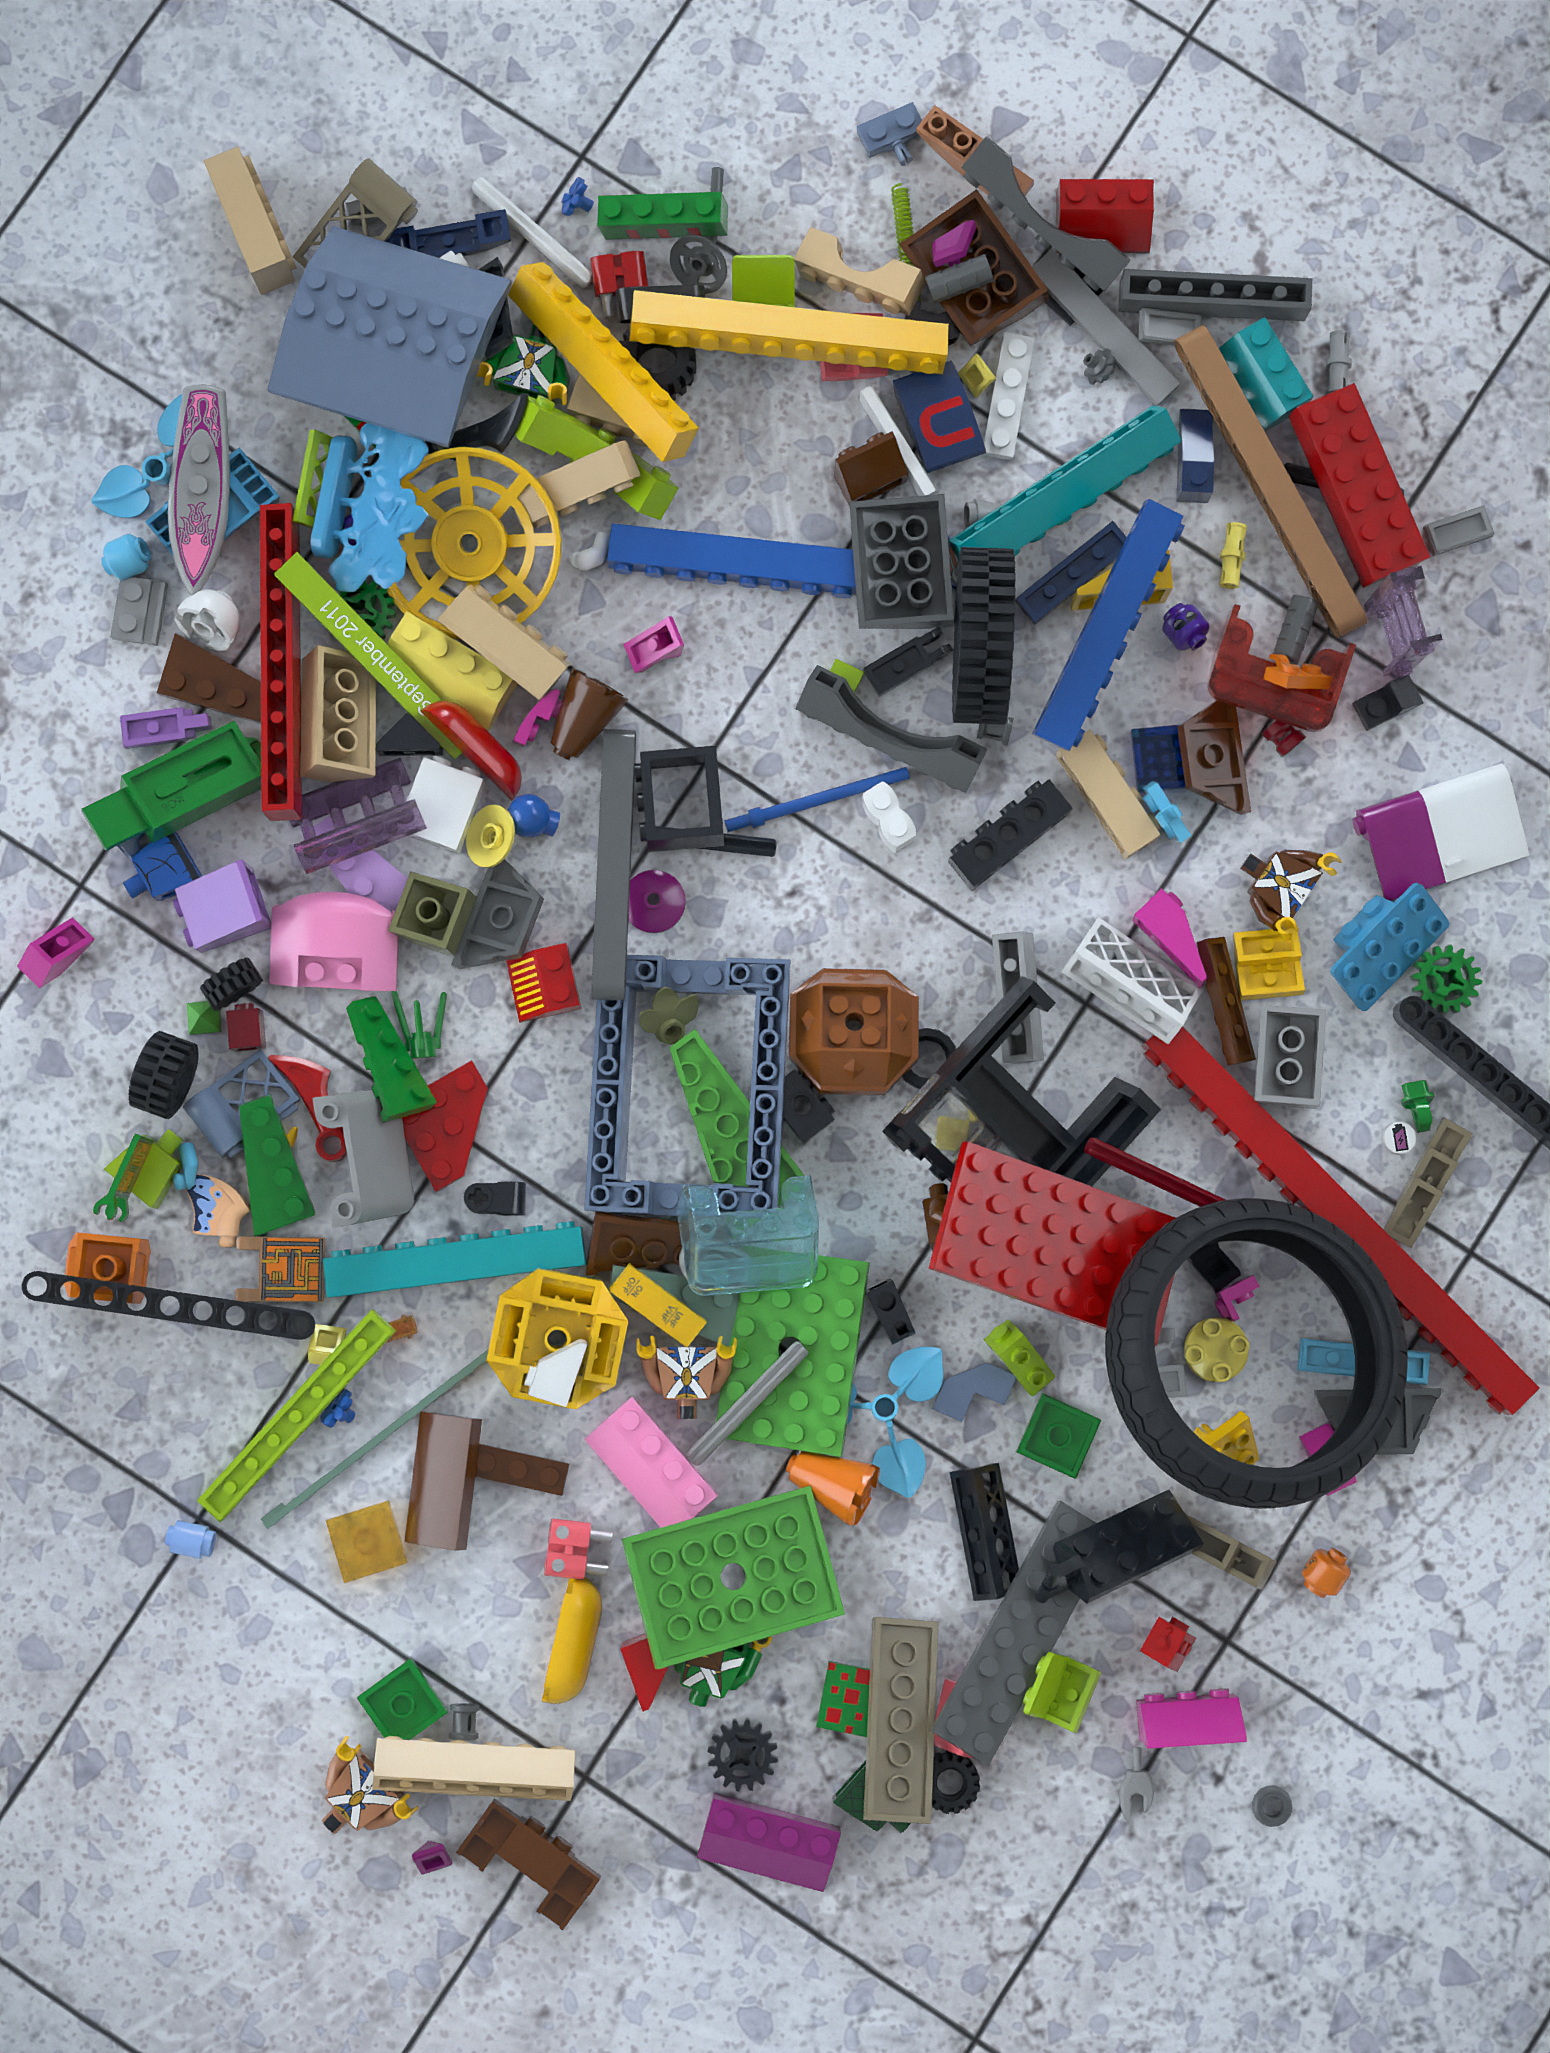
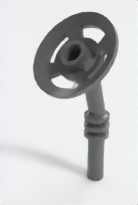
[670,167,727,294]

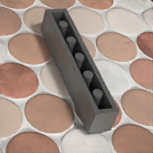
[1118,269,1313,321]

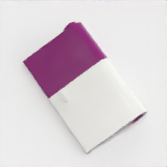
[1352,763,1530,901]

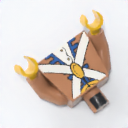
[636,1336,737,1419]
[322,1736,419,1834]

